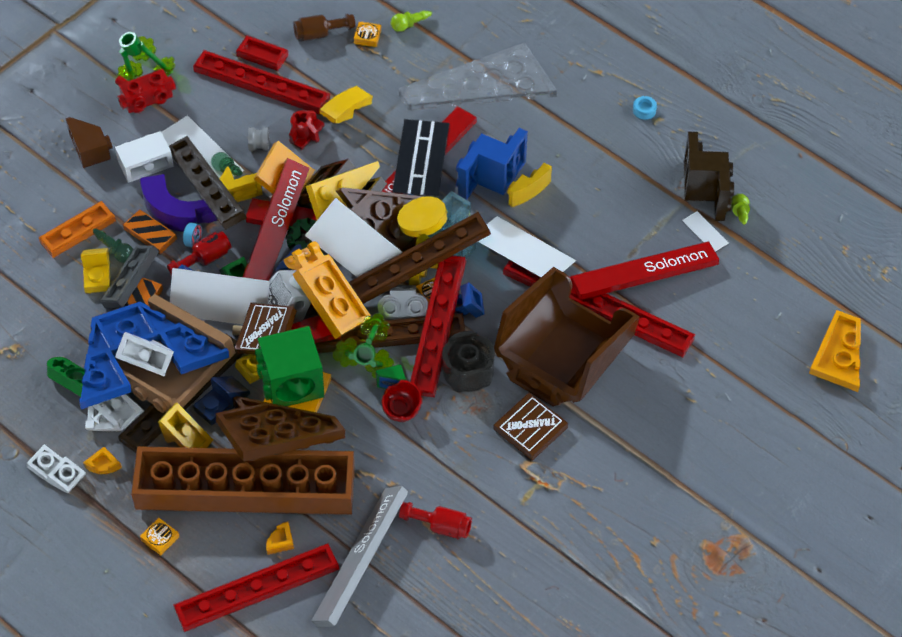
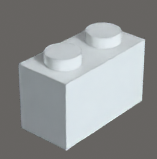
[115,131,174,183]

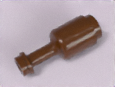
[293,14,356,41]

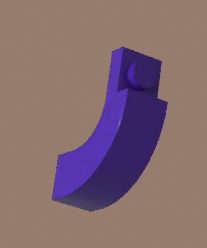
[140,174,218,232]

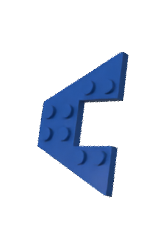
[79,302,229,410]

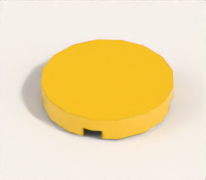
[397,196,447,237]

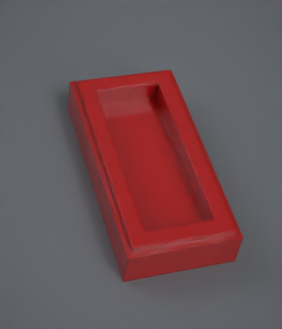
[236,35,288,71]

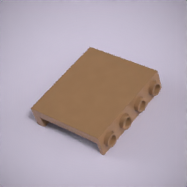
[115,294,236,413]

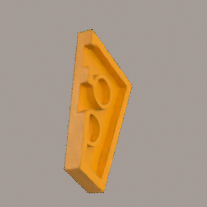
[809,310,861,392]

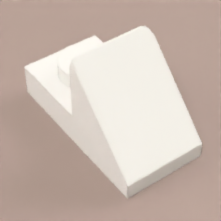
[115,332,174,376]

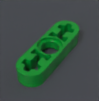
[47,357,85,397]

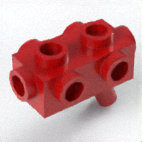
[115,68,176,113]

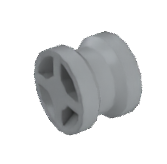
[248,127,270,151]

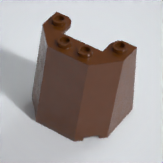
[494,267,640,406]

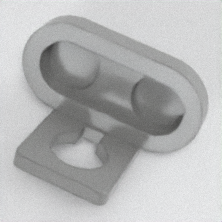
[378,285,429,320]

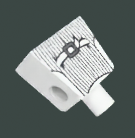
[268,270,311,324]

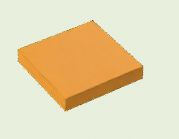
[254,141,315,194]

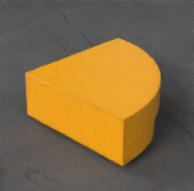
[83,447,122,474]
[266,521,294,555]

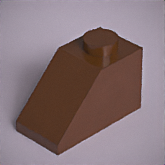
[65,117,113,168]

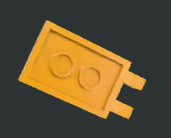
[284,241,372,339]

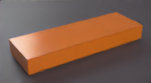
[39,201,116,258]

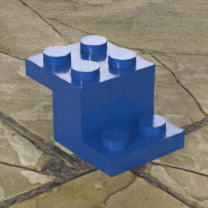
[456,128,528,201]

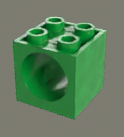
[255,326,325,406]

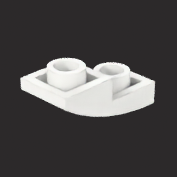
[26,444,86,493]

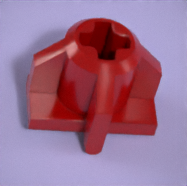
[289,110,325,150]

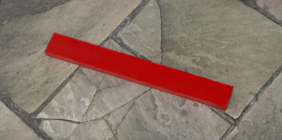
[503,260,695,358]

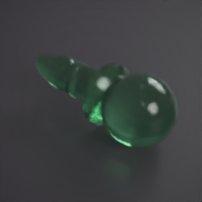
[211,152,242,176]
[93,229,133,263]

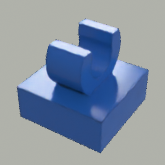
[455,282,485,318]

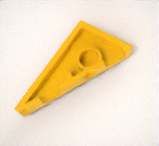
[306,161,380,220]

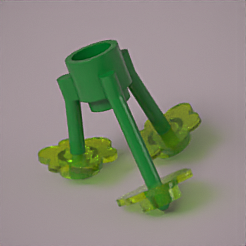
[117,32,176,81]
[332,313,394,378]

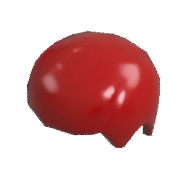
[381,380,422,422]

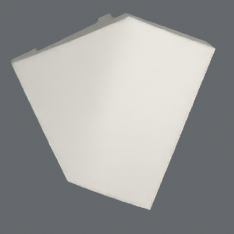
[85,394,144,431]

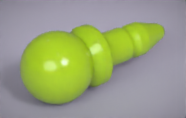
[390,11,432,32]
[731,193,750,225]

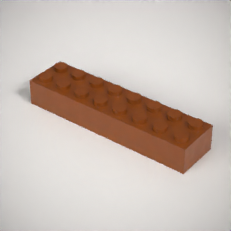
[131,447,355,515]

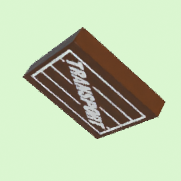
[235,303,297,355]
[493,393,568,461]

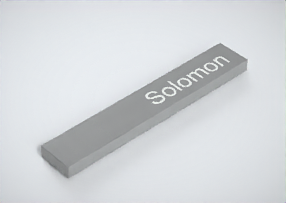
[311,486,408,627]

